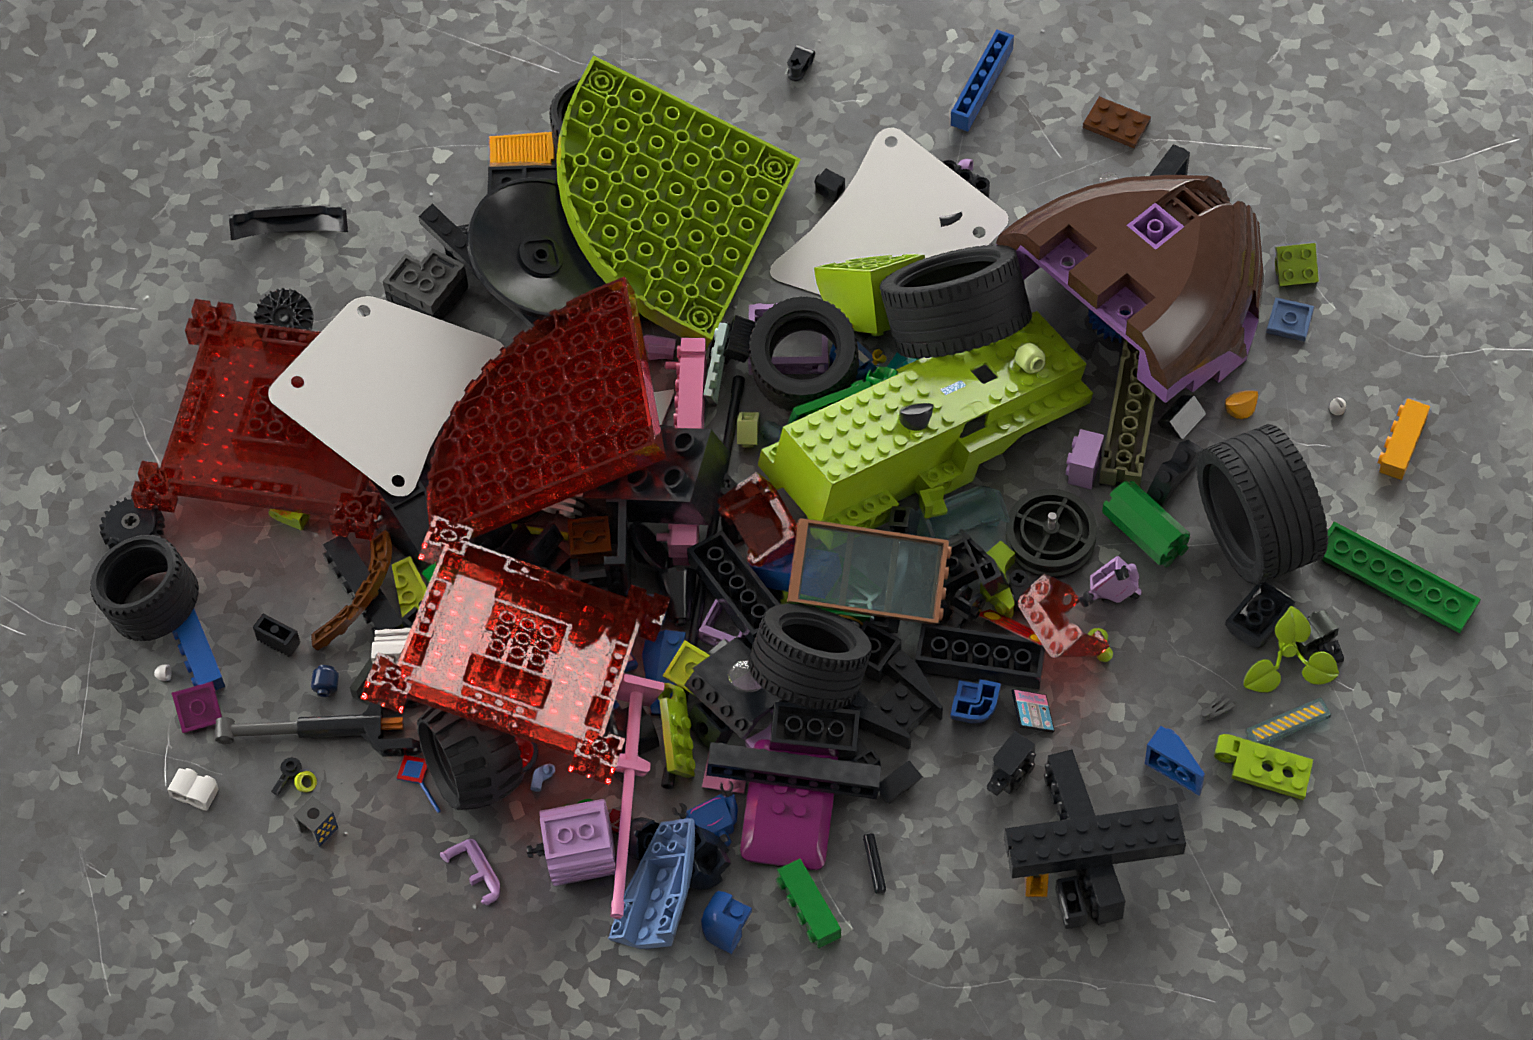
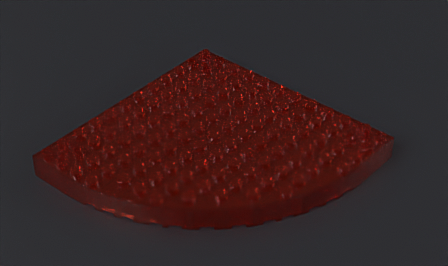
[426,276,666,551]

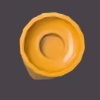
[1225,390,1258,419]

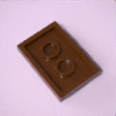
[1083,96,1151,149]

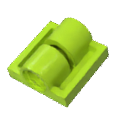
[1275,243,1319,286]

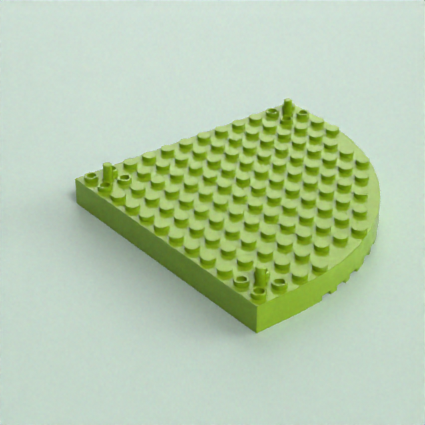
[557,55,801,350]

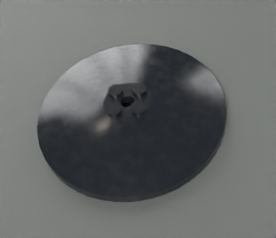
[467,178,612,320]

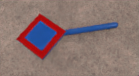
[396,755,441,813]

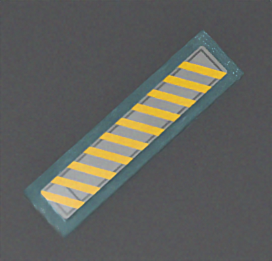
[1246,697,1331,745]

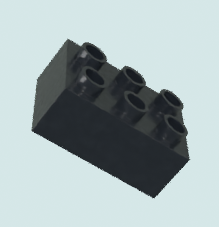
[582,426,731,525]

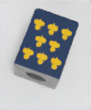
[294,796,338,847]

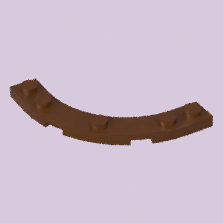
[311,530,392,651]

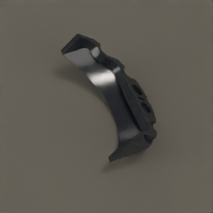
[229,204,348,240]

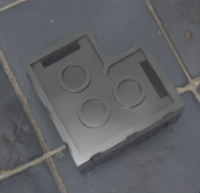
[383,248,469,320]

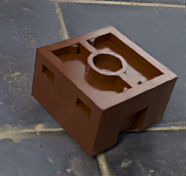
[568,516,613,566]

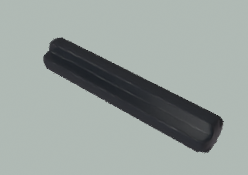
[863,833,886,894]

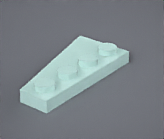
[703,322,730,405]

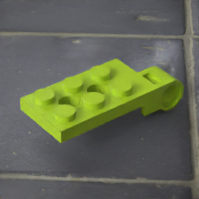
[658,683,696,778]
[1214,734,1313,800]

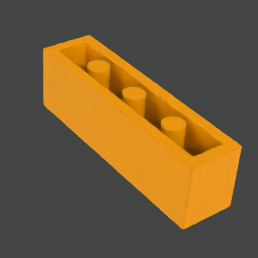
[1378,398,1430,480]

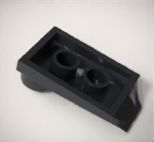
[1225,582,1296,648]

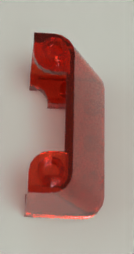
[717,472,798,567]

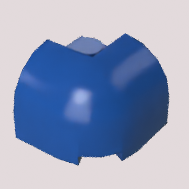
[950,679,1001,723]
[701,891,752,954]

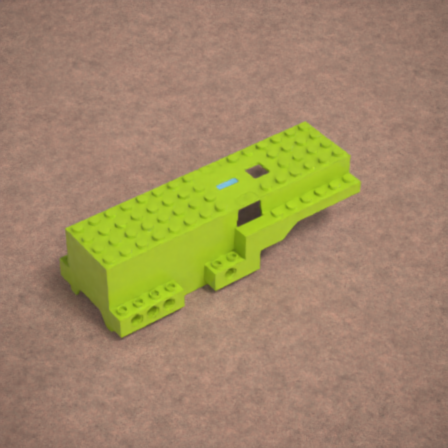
[758,311,1093,550]

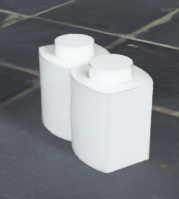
[167,768,219,811]

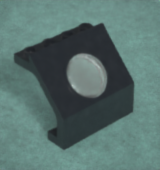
[684,637,791,739]

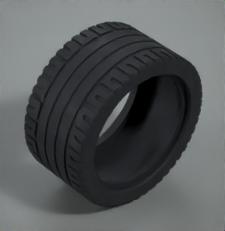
[880,245,1032,359]
[1196,424,1328,585]

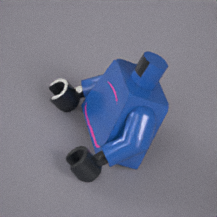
[672,780,738,847]

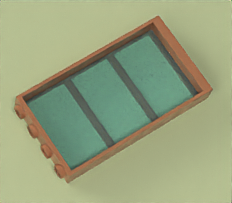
[787,518,951,625]

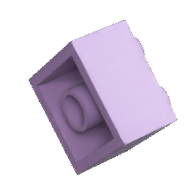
[1065,429,1104,489]

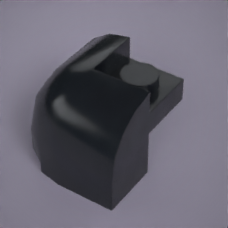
[603,706,659,755]
[689,826,731,890]

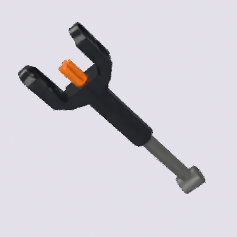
[215,690,423,757]

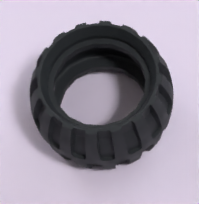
[417,691,524,810]

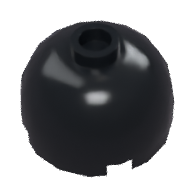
[628,817,660,861]

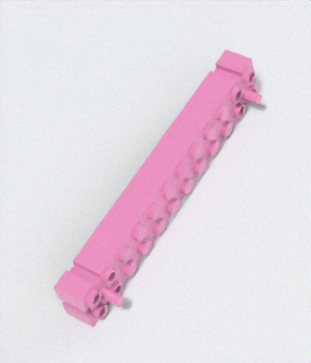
[656,338,707,566]

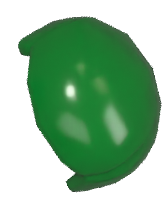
[866,367,898,386]

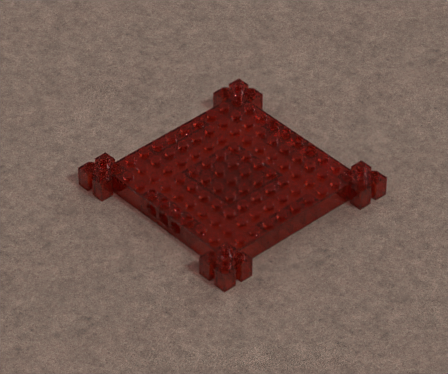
[131,299,381,540]
[361,515,670,785]

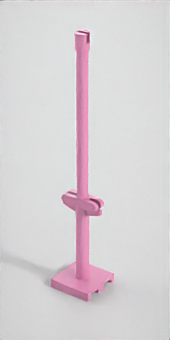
[610,674,664,919]

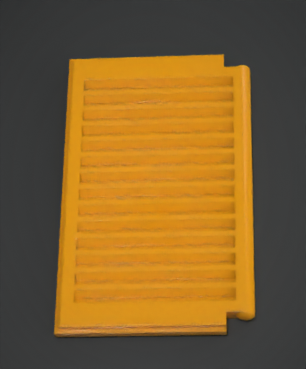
[489,132,555,165]

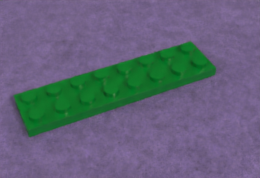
[1321,521,1481,633]

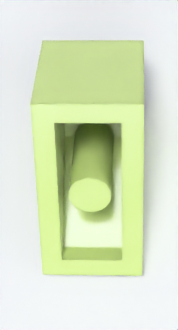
[737,412,760,447]

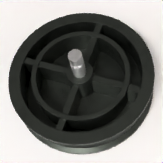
[1005,489,1097,577]

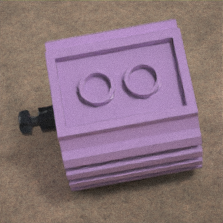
[526,799,616,886]

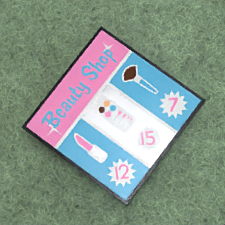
[1011,689,1055,733]

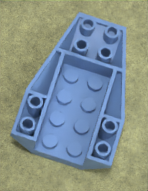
[608,818,695,949]

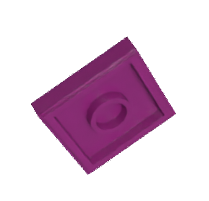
[172,681,222,733]

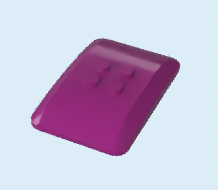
[740,739,838,870]

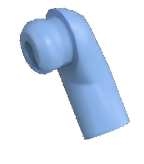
[530,763,555,792]

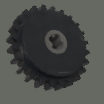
[99,496,165,549]

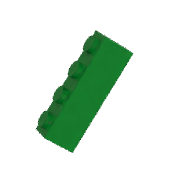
[776,859,841,949]

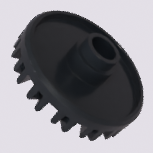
[254,288,314,347]

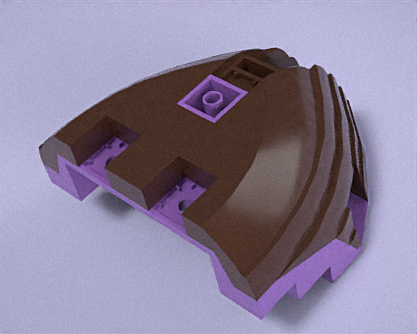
[996,175,1264,403]

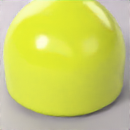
[294,771,317,792]

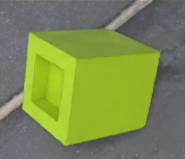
[918,486,948,519]

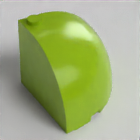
[814,254,925,336]

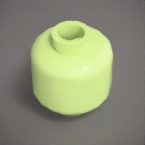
[1015,343,1045,373]

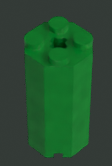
[1102,481,1190,568]

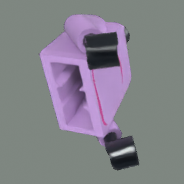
[1079,556,1141,607]

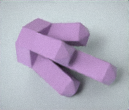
[635,334,676,360]

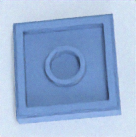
[1266,297,1314,342]

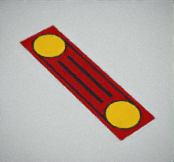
[979,609,1054,645]

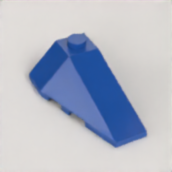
[642,630,686,716]

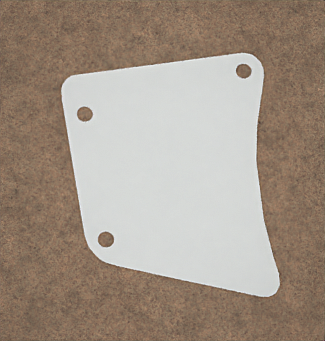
[770,128,1008,295]
[268,296,504,496]

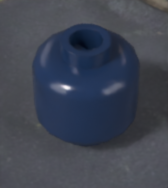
[311,665,339,697]

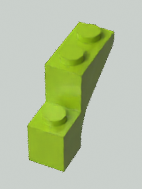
[980,541,1015,618]

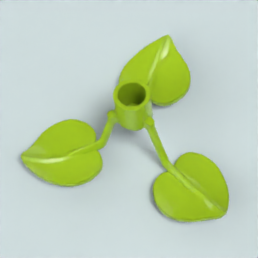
[1243,606,1339,692]

